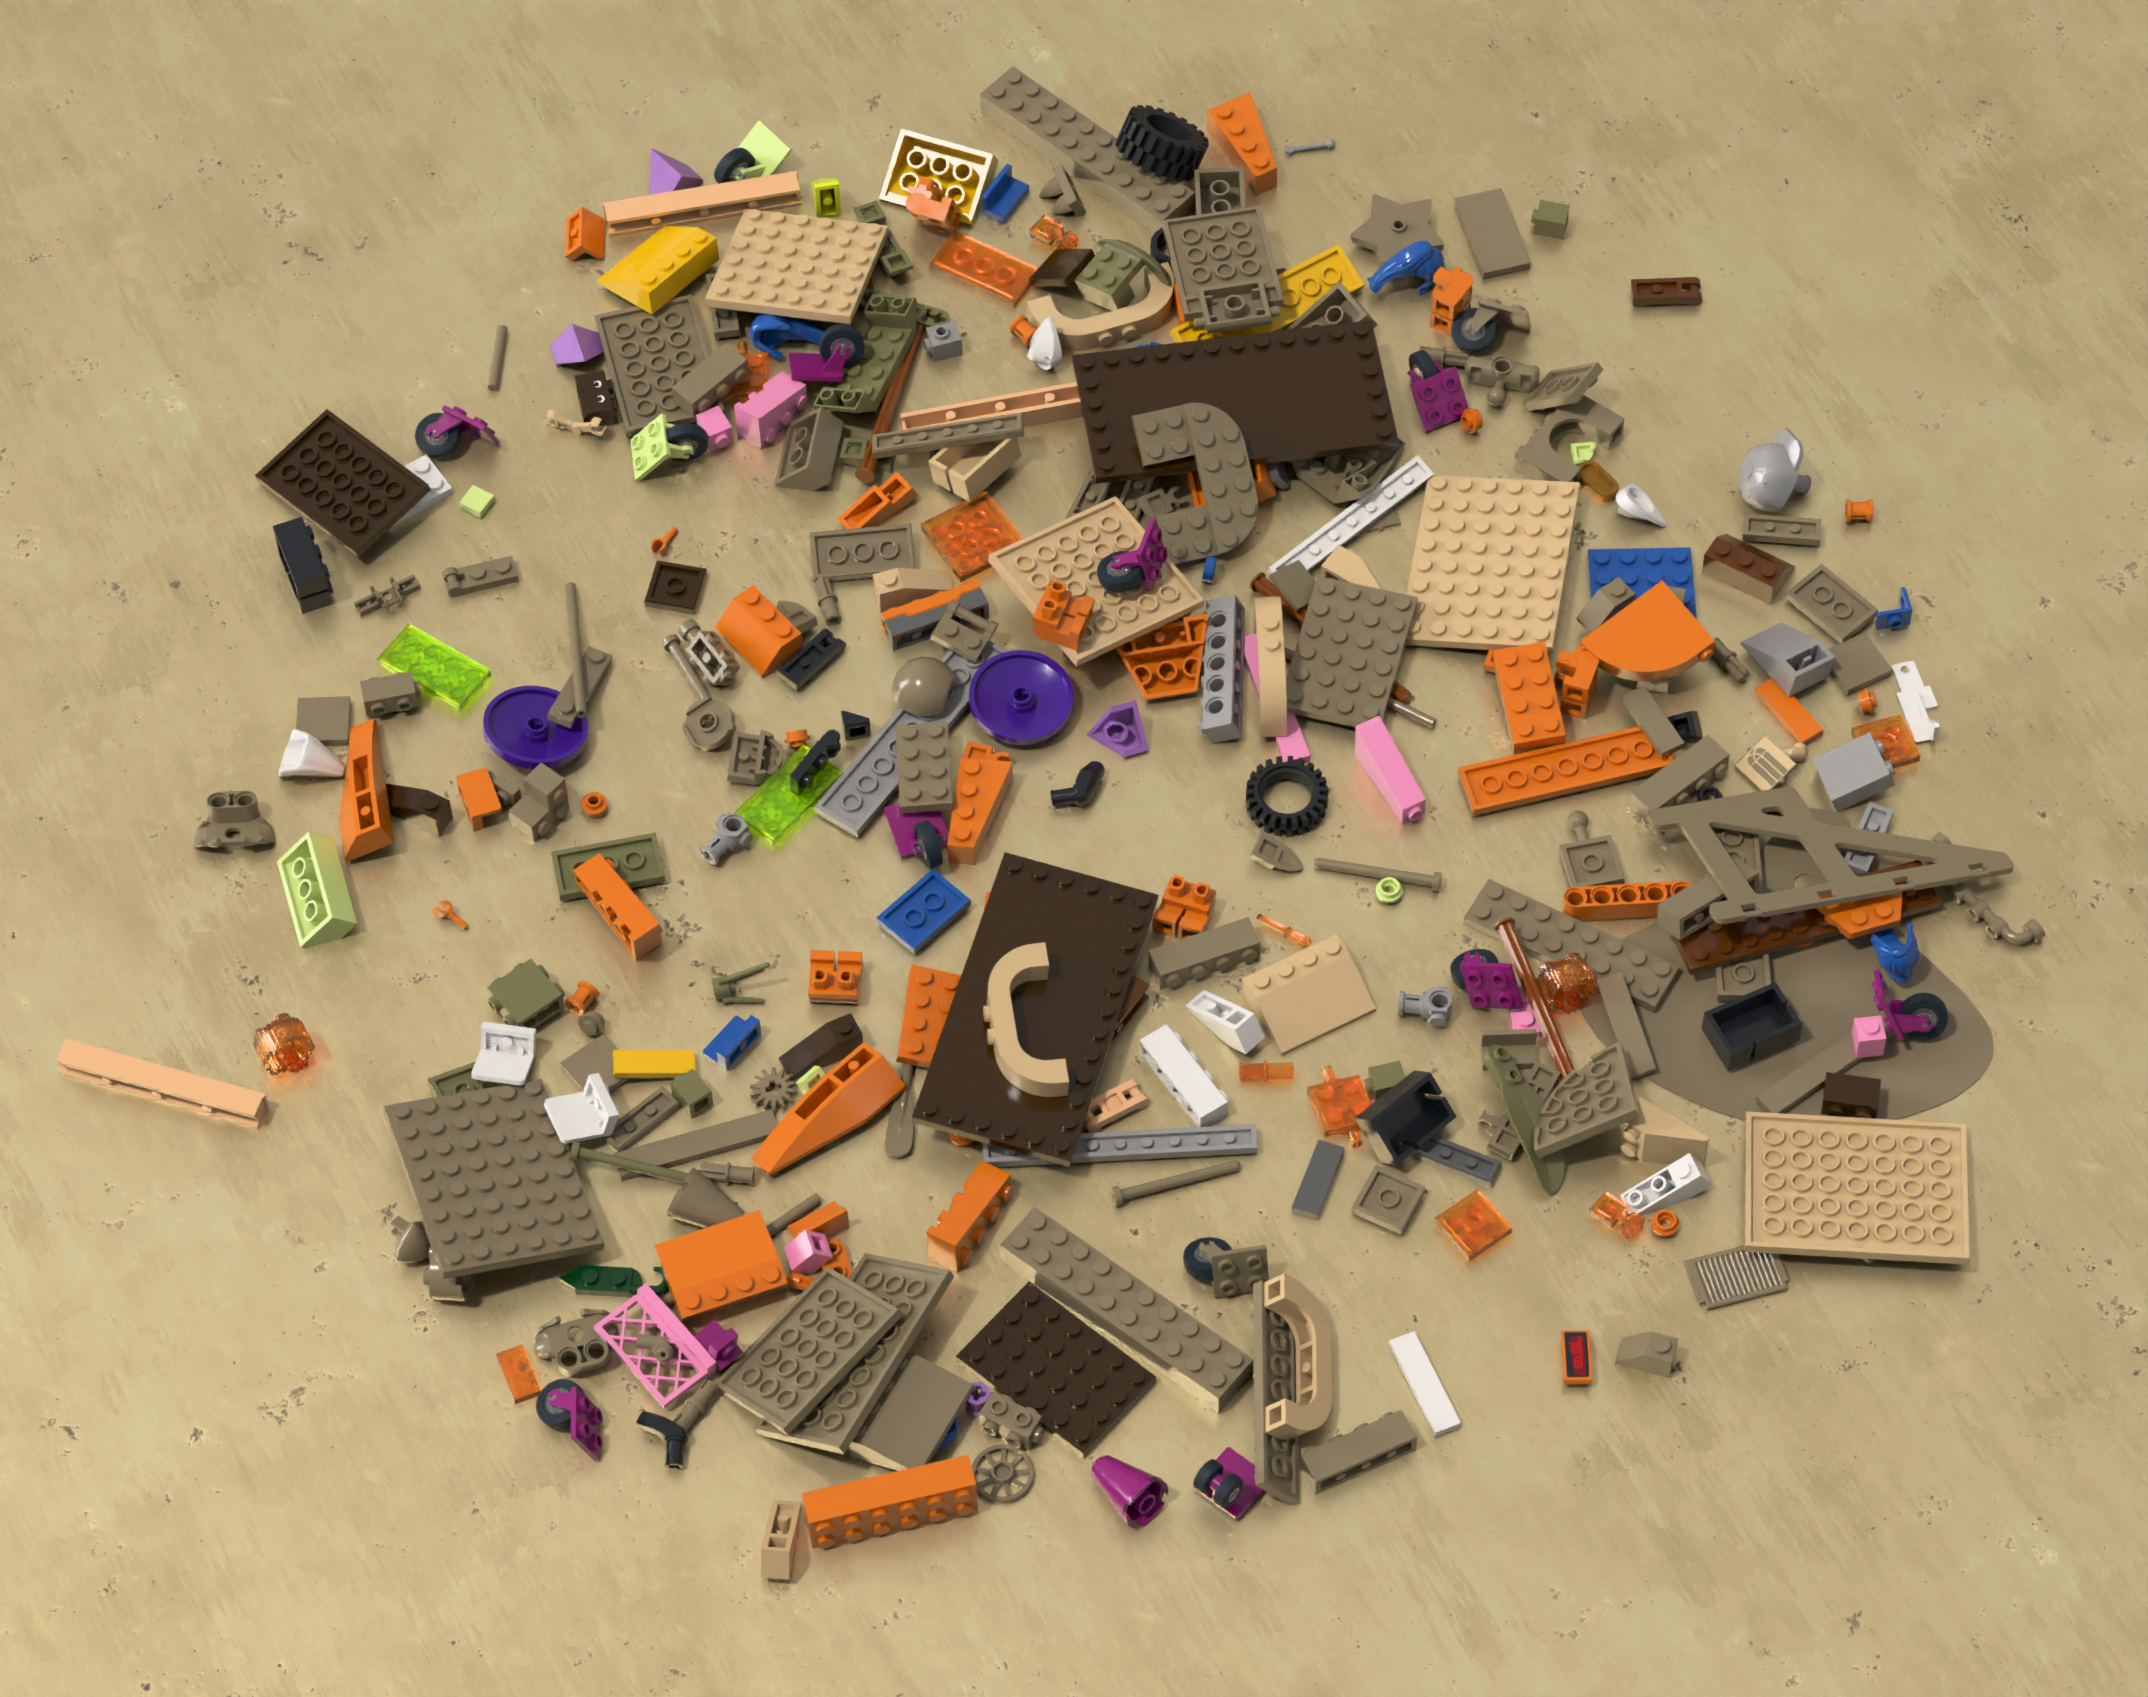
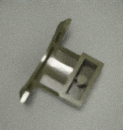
[1075,239,1171,311]

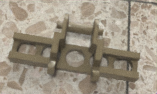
[354,574,421,617]

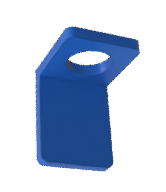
[1875,587,1912,630]

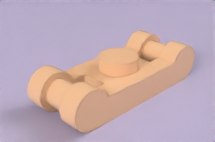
[1085,1079,1150,1133]

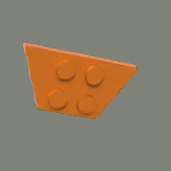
[1816,882,1903,940]

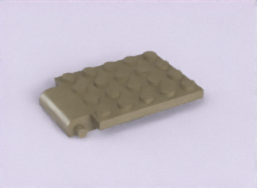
[1162,206,1284,334]

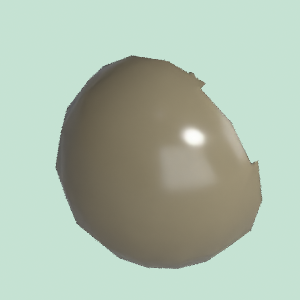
[892,656,957,717]

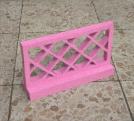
[594,1283,717,1408]

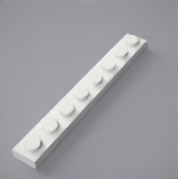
[1267,455,1434,575]

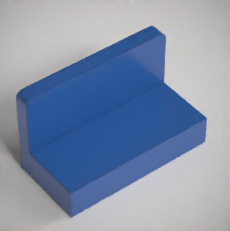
[982,164,1029,224]
[703,1015,761,1071]

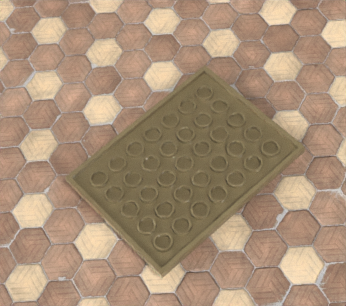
[383,1079,604,1279]

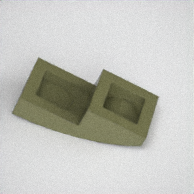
[839,438,896,473]

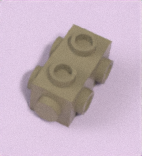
[360,672,421,717]
[979,1392,1044,1451]

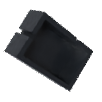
[273,517,334,614]
[1702,982,1802,1071]
[1355,1070,1457,1165]

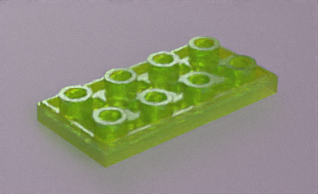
[377,624,492,711]
[734,744,843,845]

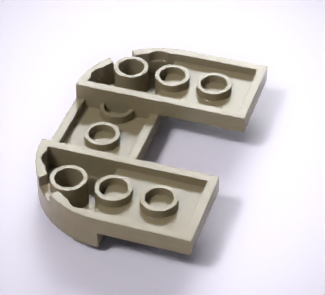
[1132,403,1258,565]

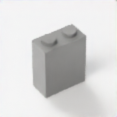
[1812,732,1896,812]

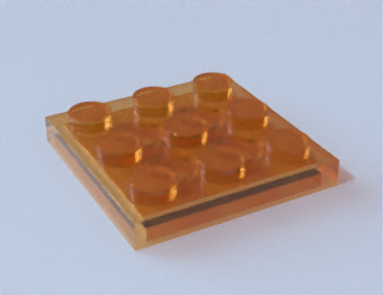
[921,491,1023,582]

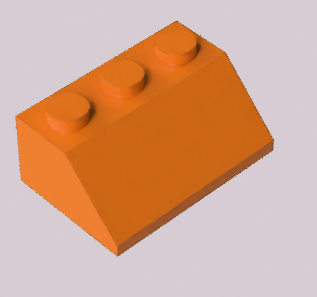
[714,585,803,679]

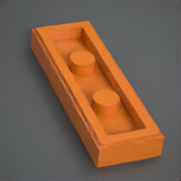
[1754,678,1824,745]

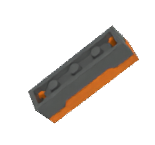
[881,580,989,651]

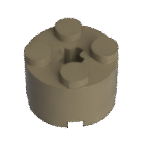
[423,1246,477,1301]

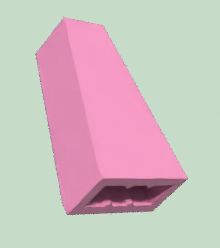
[1355,716,1426,824]

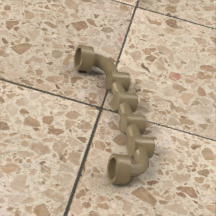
[1927,832,2045,944]

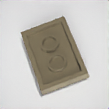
[1523,362,1603,411]
[1785,564,1878,643]

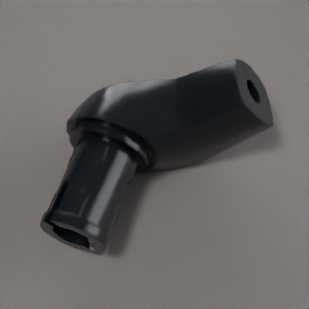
[1050,761,1105,807]
[636,1411,689,1470]

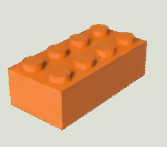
[1493,641,1566,755]

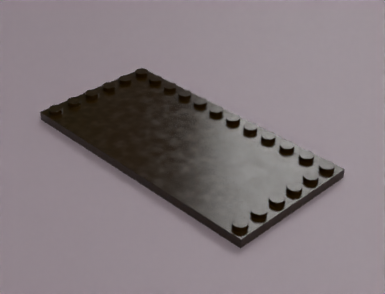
[1072,320,1399,484]
[911,852,1159,1167]

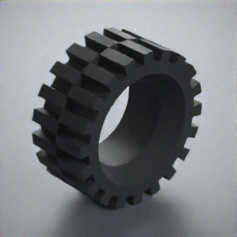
[1115,105,1209,182]

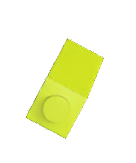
[811,177,841,218]

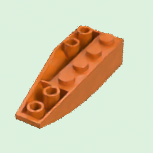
[339,719,394,862]
[751,1042,906,1176]

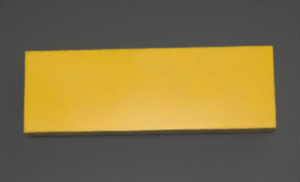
[612,1050,696,1078]

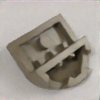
[727,730,784,785]

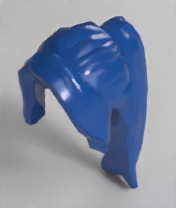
[1367,241,1445,295]
[750,313,824,360]
[1871,922,1920,983]

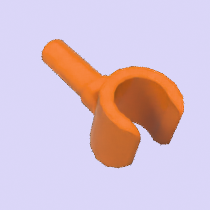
[651,527,678,556]
[432,900,468,930]

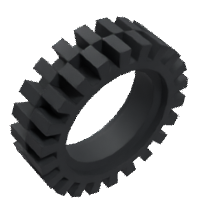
[1246,756,1328,837]

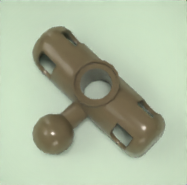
[1465,356,1540,406]

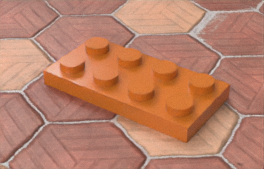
[896,964,961,1068]

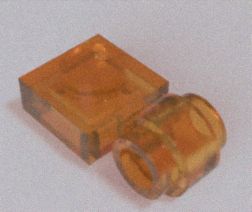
[1029,214,1079,249]
[1589,1191,1644,1239]

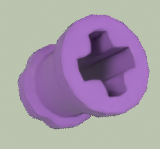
[965,1382,990,1417]

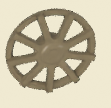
[972,1445,1034,1503]

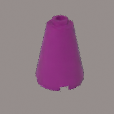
[1091,1455,1169,1528]

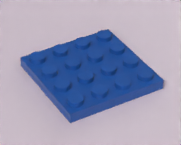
[1587,547,1697,619]

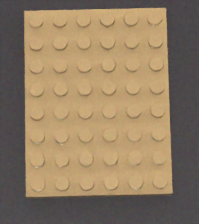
[1406,475,1581,653]
[1745,1111,1970,1265]

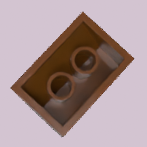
[1702,534,1795,605]

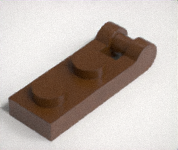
[1630,277,1703,306]

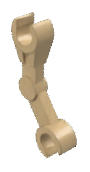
[545,410,607,436]

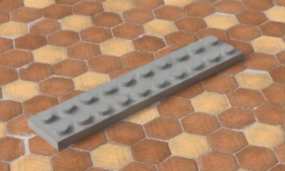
[814,641,1008,837]

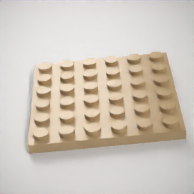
[705,209,889,324]
[988,496,1204,667]

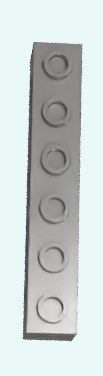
[1200,594,1245,743]

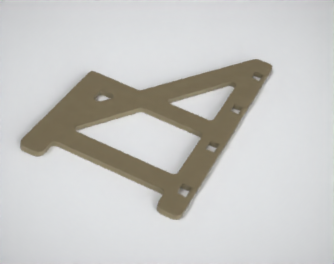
[1647,786,2014,924]

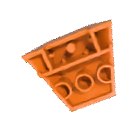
[1116,613,1209,701]

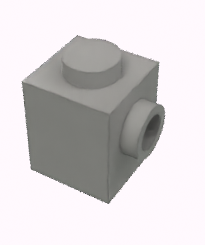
[923,321,963,362]

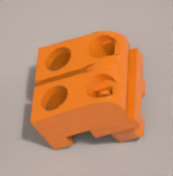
[906,176,963,235]
[1430,266,1473,337]
[1032,580,1095,651]
[1554,646,1599,720]
[1152,875,1216,940]
[808,950,864,1004]

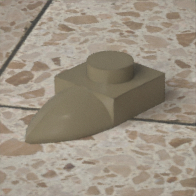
[777,600,818,634]
[1249,832,1303,871]

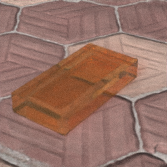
[496,1345,541,1404]

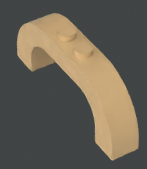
[1026,262,1174,351]
[1253,596,1287,737]
[983,942,1069,1097]
[1264,1273,1332,1440]

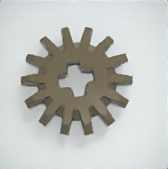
[750,1067,798,1112]

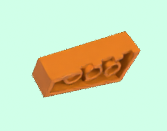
[1207,92,1277,196]
[947,757,1013,865]
[573,853,663,960]
[926,1161,1013,1272]

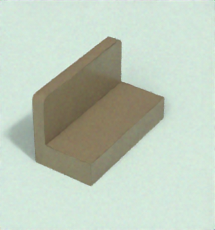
[1481,1029,1537,1071]

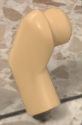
[1780,742,1808,761]

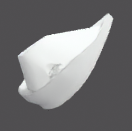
[1027,315,1062,370]
[1616,484,1667,528]

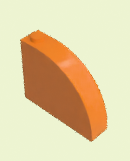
[1580,580,1715,682]

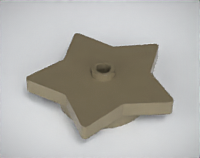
[1350,194,1444,263]

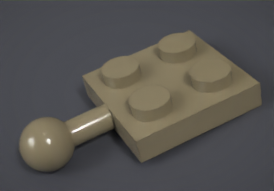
[1559,811,1625,888]

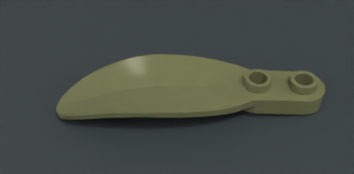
[1483,1045,1565,1195]

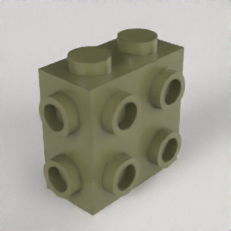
[487,959,565,1028]

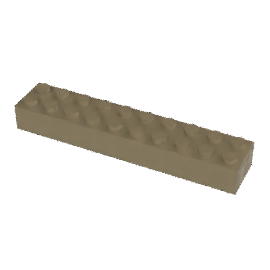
[980,66,1195,234]
[1000,1207,1253,1414]

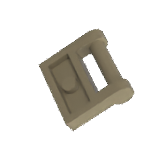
[930,599,999,663]

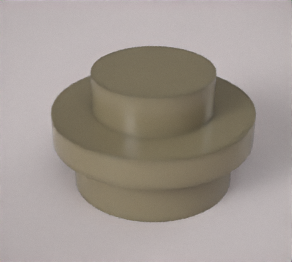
[578,1011,605,1036]

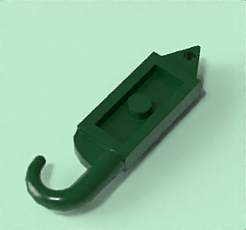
[559,1265,668,1297]

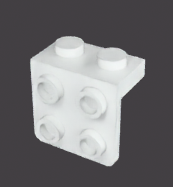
[471,1021,536,1086]
[544,1073,620,1144]

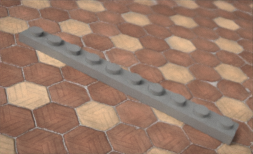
[983,1124,1258,1167]

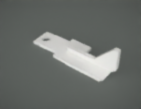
[1891,660,1940,743]

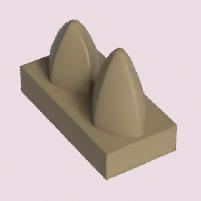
[1039,164,1086,216]

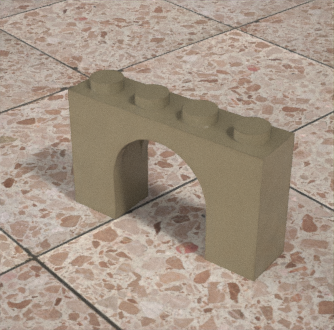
[1514,395,1625,482]

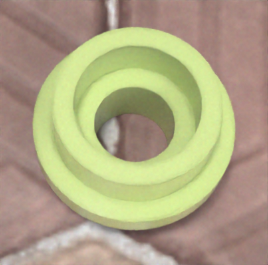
[1376,877,1402,903]

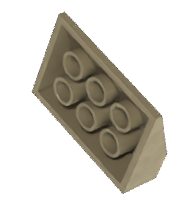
[847,1353,975,1471]

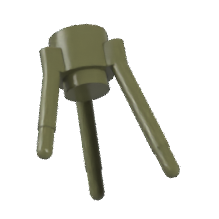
[711,962,770,1004]

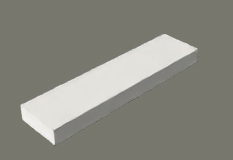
[1389,1331,1461,1437]

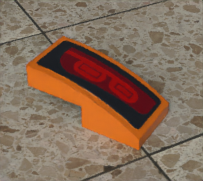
[1561,1330,1592,1384]

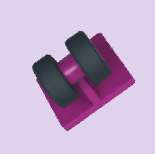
[1193,1447,1264,1519]

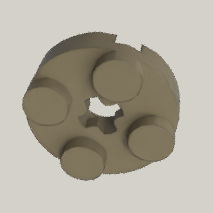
[683,698,737,751]

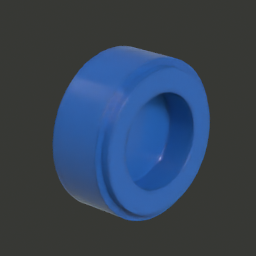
[1202,556,1217,583]

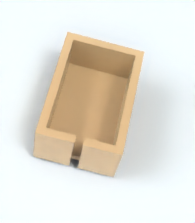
[928,415,1022,502]

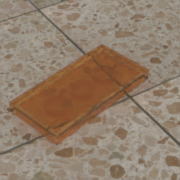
[929,230,1038,308]

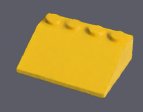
[879,129,998,226]
[597,225,719,314]

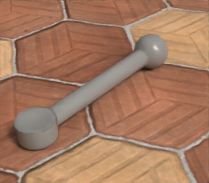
[1285,139,1335,156]

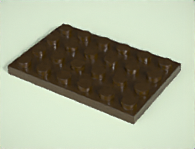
[255,409,431,558]
[956,1281,1156,1458]

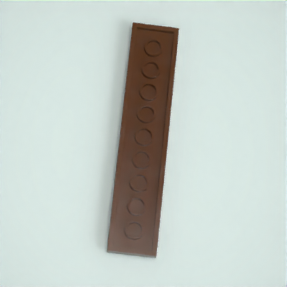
[1672,860,1940,975]

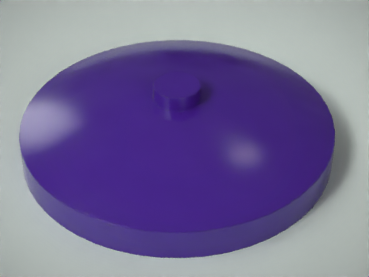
[969,650,1074,745]
[482,686,588,769]

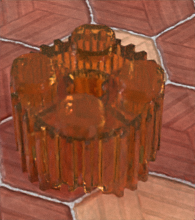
[1537,952,1599,1014]
[252,1013,315,1076]

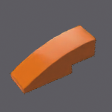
[837,472,918,529]

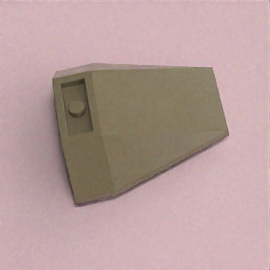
[1291,438,1406,504]

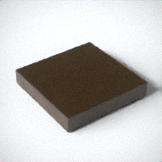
[1029,249,1095,286]
[644,560,707,615]

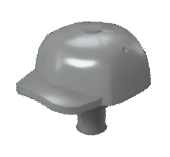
[1738,428,1811,512]

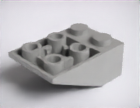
[1741,623,1835,697]

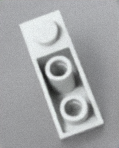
[1620,1153,1713,1219]

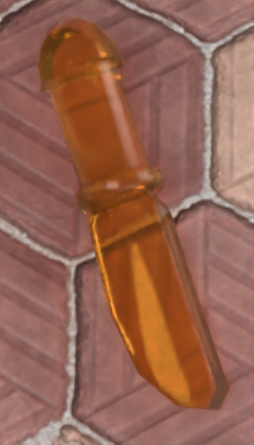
[1256,914,1312,948]

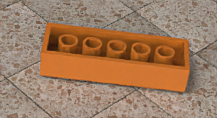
[801,1455,978,1549]

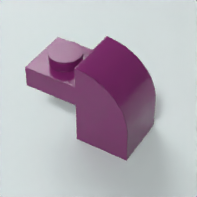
[694,1319,744,1371]

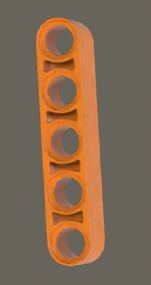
[1563,881,1691,921]

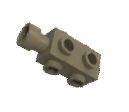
[678,619,741,686]

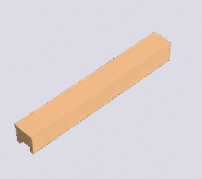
[602,171,801,237]
[899,382,1083,431]
[55,1038,269,1130]

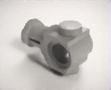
[699,811,753,865]
[1398,986,1452,1027]

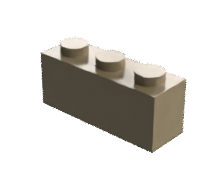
[671,343,749,419]

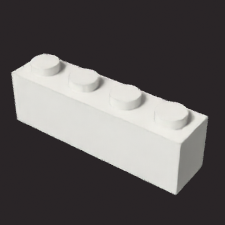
[1139,1024,1229,1127]

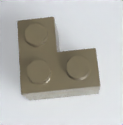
[508,762,569,842]

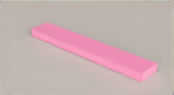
[1244,633,1310,763]

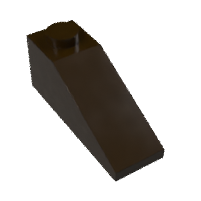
[386,784,453,837]
[779,1013,863,1081]

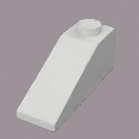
[1185,990,1265,1054]

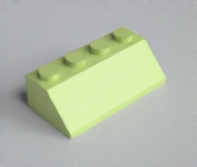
[277,832,357,948]

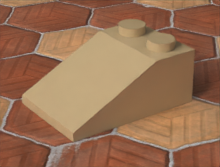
[1618,1096,1709,1166]

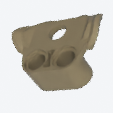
[193,791,275,848]
[533,1309,618,1377]

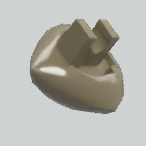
[391,1216,431,1263]

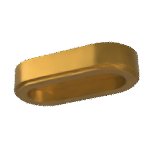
[1578,460,1619,502]

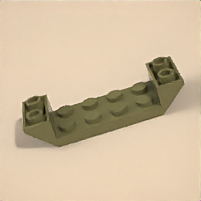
[813,294,917,413]

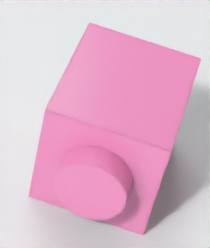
[696,406,733,451]
[1851,1015,1886,1058]
[784,1230,833,1275]

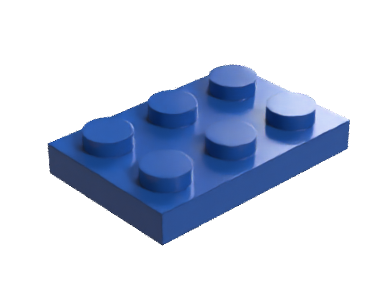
[876,869,971,954]

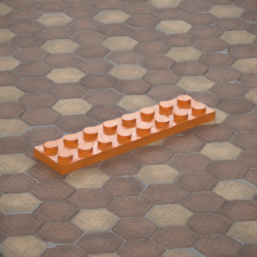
[1458,726,1674,816]

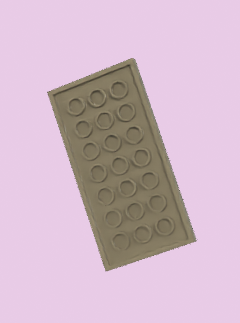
[754,1253,954,1454]

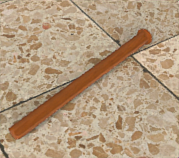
[855,323,924,483]
[1250,572,1411,704]
[1494,917,1574,1080]

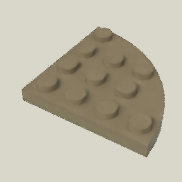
[1534,1041,1640,1158]

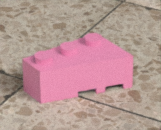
[734,371,808,450]

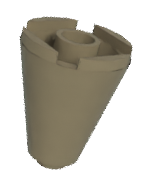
[667,1167,744,1228]

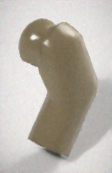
[636,1334,673,1362]

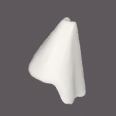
[278,729,346,777]

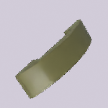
[854,200,913,277]

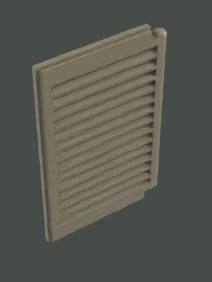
[1684,1245,1790,1310]

